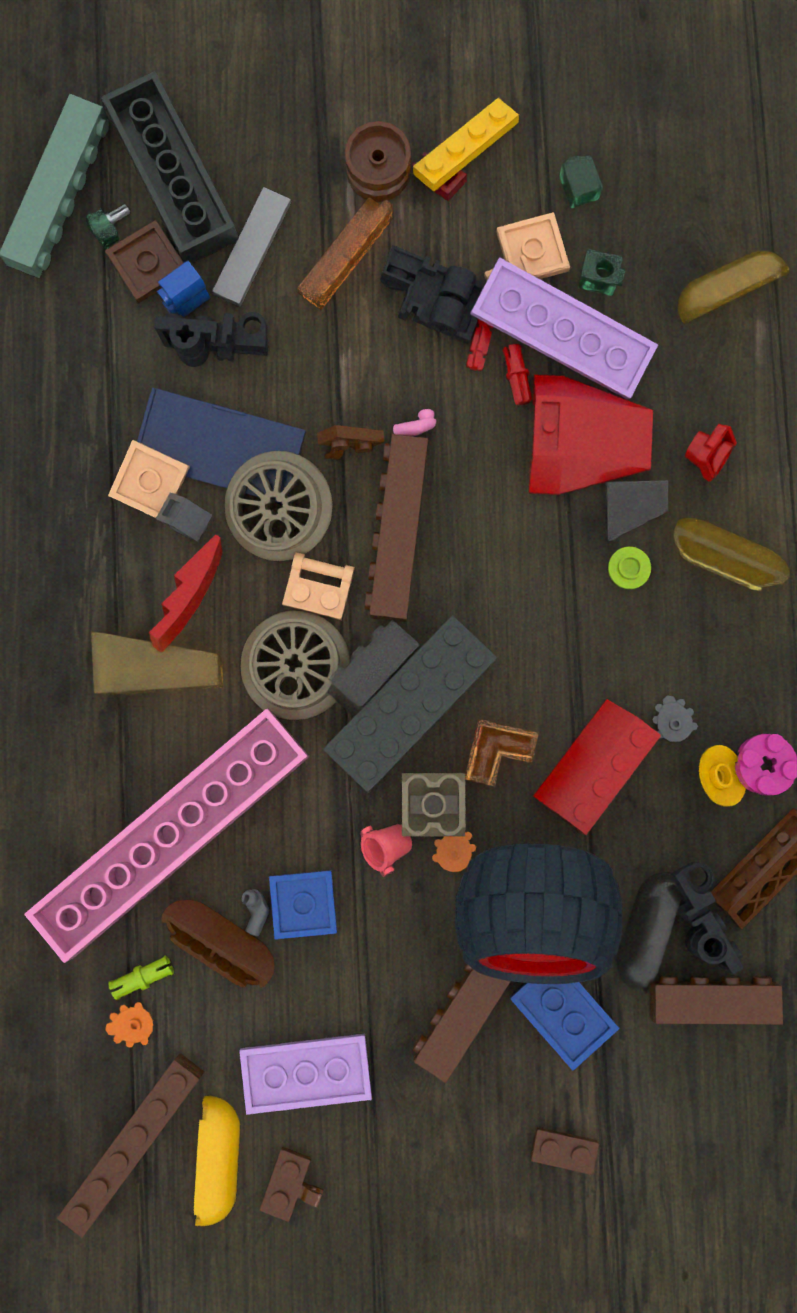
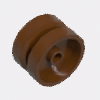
[345,121,411,202]

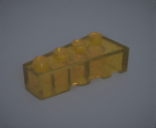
[91,631,223,695]

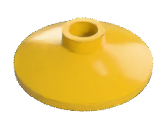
[699,745,746,807]

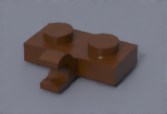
[317,425,384,460]
[259,1147,324,1222]

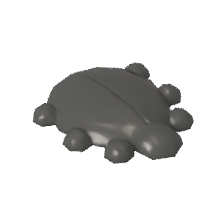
[652,695,698,742]

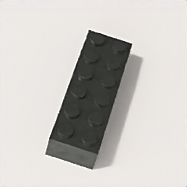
[101,71,238,263]
[323,615,497,793]

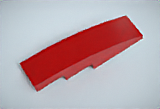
[149,535,223,653]

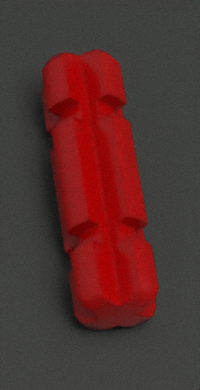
[466,319,493,371]

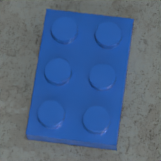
[509,982,620,1071]

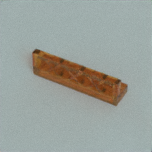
[297,197,393,310]

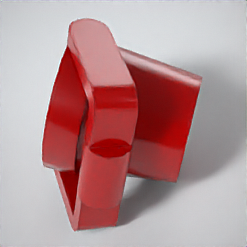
[684,424,737,481]

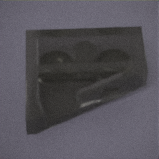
[605,480,668,541]

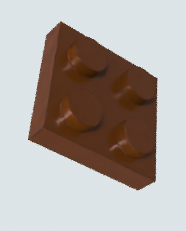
[105,220,183,304]

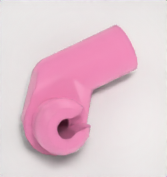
[393,409,436,437]

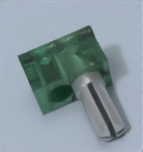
[86,204,130,250]

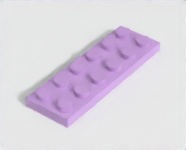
[470,257,658,400]

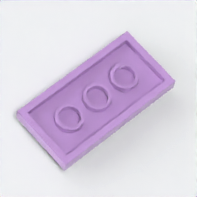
[240,1034,372,1115]

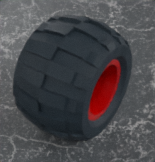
[455,844,622,984]

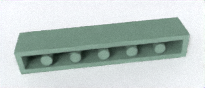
[0,94,109,278]

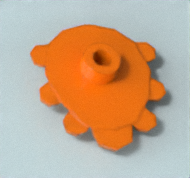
[432,832,476,872]
[105,1002,153,1048]

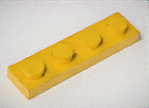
[413,98,519,192]

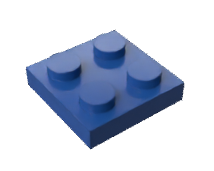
[269,870,337,939]

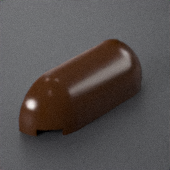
[162,900,275,988]

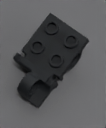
[380,245,485,343]
[154,312,269,367]
[670,862,744,975]

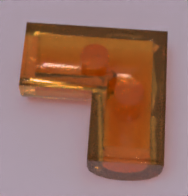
[465,719,539,786]

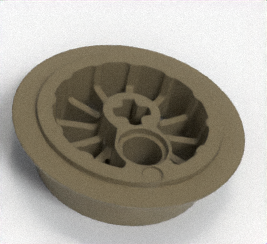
[224,451,333,561]
[240,610,350,720]

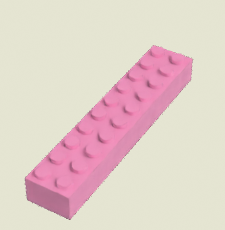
[24,709,309,963]

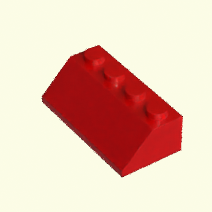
[533,699,661,835]

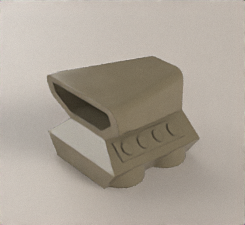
[402,773,466,836]

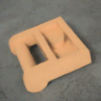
[282,552,355,621]

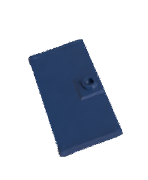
[137,387,306,505]

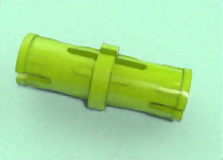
[108,955,174,1000]

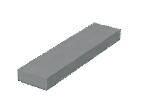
[212,187,291,307]

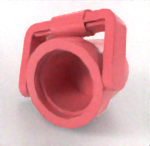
[360,824,412,877]

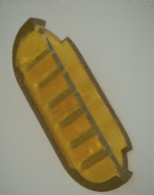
[678,250,790,324]
[673,518,790,591]

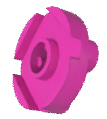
[735,734,797,796]

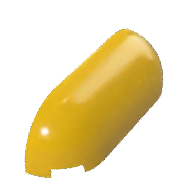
[194,1096,240,1226]

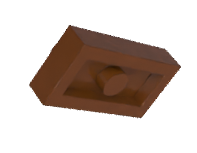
[530,1127,599,1175]

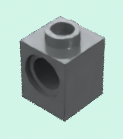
[156,492,212,542]

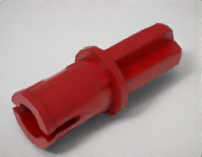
[502,344,532,406]

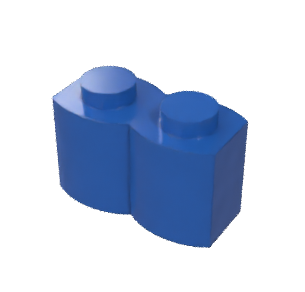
[157,260,210,318]

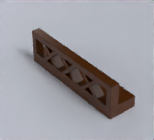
[711,808,797,930]

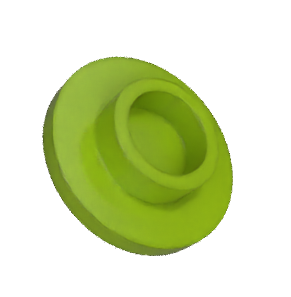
[608,547,651,589]

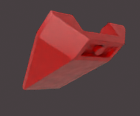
[528,374,653,495]

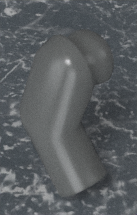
[241,889,270,936]

